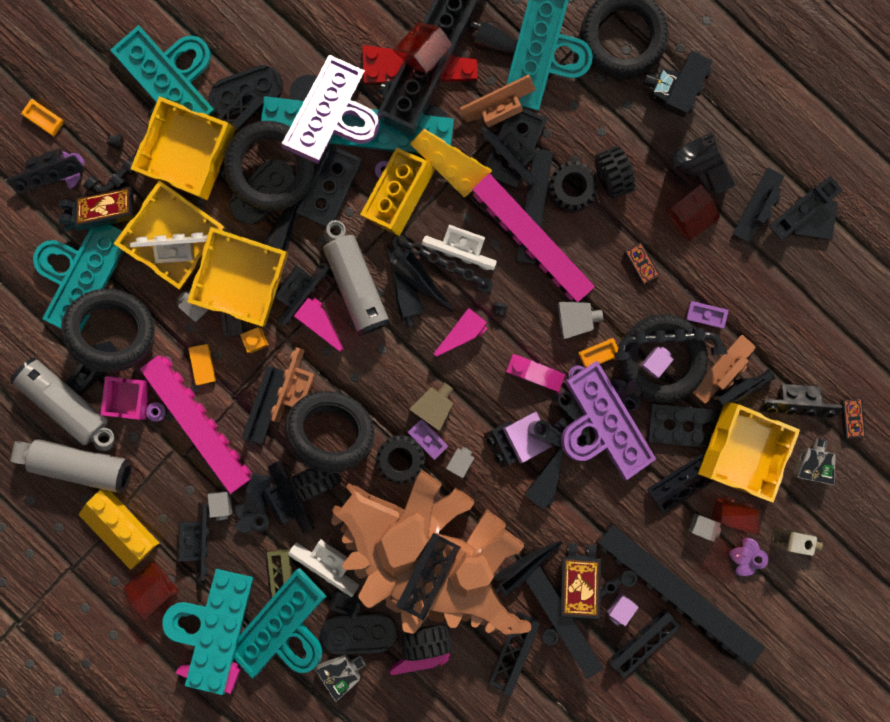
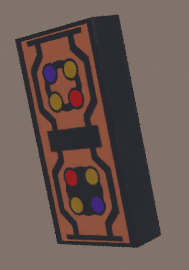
[624,242,660,285]
[841,399,866,438]

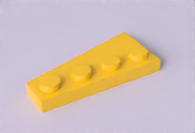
[410,129,492,198]

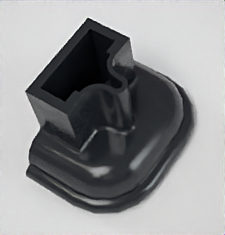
[672,131,736,194]

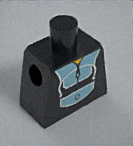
[643,68,680,106]

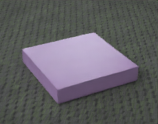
[503,412,552,463]

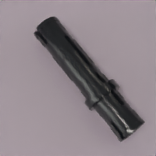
[722,369,776,406]

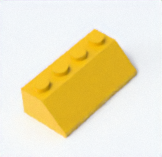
[360,147,435,236]
[79,490,159,570]

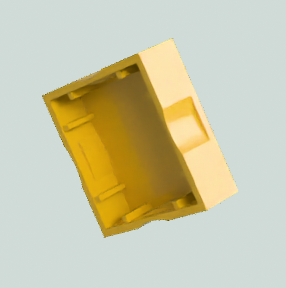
[131,96,236,200]
[114,180,226,290]
[187,227,289,327]
[698,402,800,502]

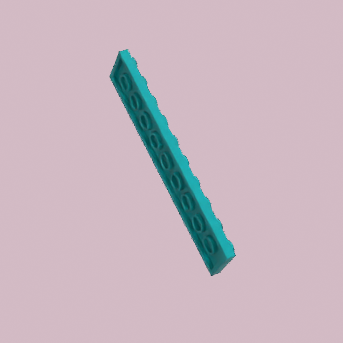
[261,96,454,155]

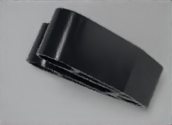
[528,391,590,449]

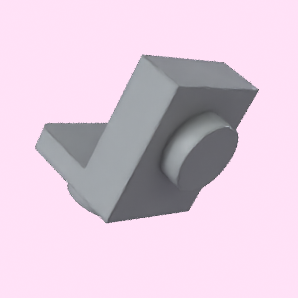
[176,289,209,322]

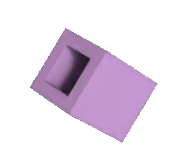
[640,347,674,378]
[607,593,639,626]

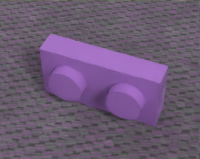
[685,301,728,329]
[408,419,448,460]

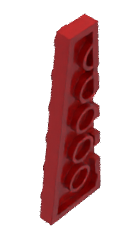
[363,45,478,85]

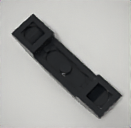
[769,175,843,240]

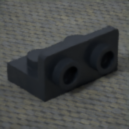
[484,421,518,468]

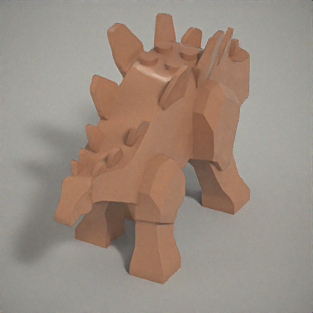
[332,469,531,634]

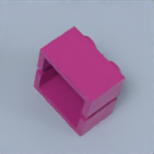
[100,376,150,420]

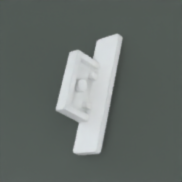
[422,225,497,270]
[130,232,208,263]
[288,540,359,597]

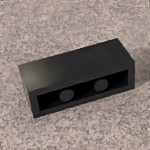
[663,51,713,118]

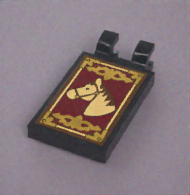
[59,186,134,231]
[560,543,601,619]

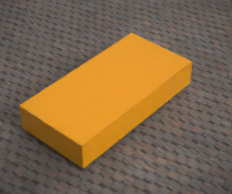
[21,99,65,137]
[578,338,618,368]
[188,344,216,385]

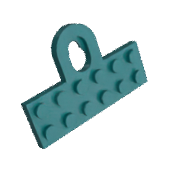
[506,0,592,111]
[110,25,215,116]
[33,224,124,333]
[234,568,327,679]
[163,569,255,695]

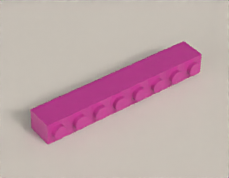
[472,173,595,302]
[140,355,252,494]

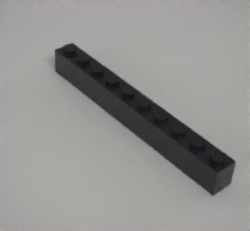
[596,523,766,666]

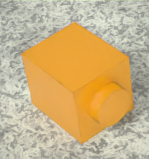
[240,327,269,353]

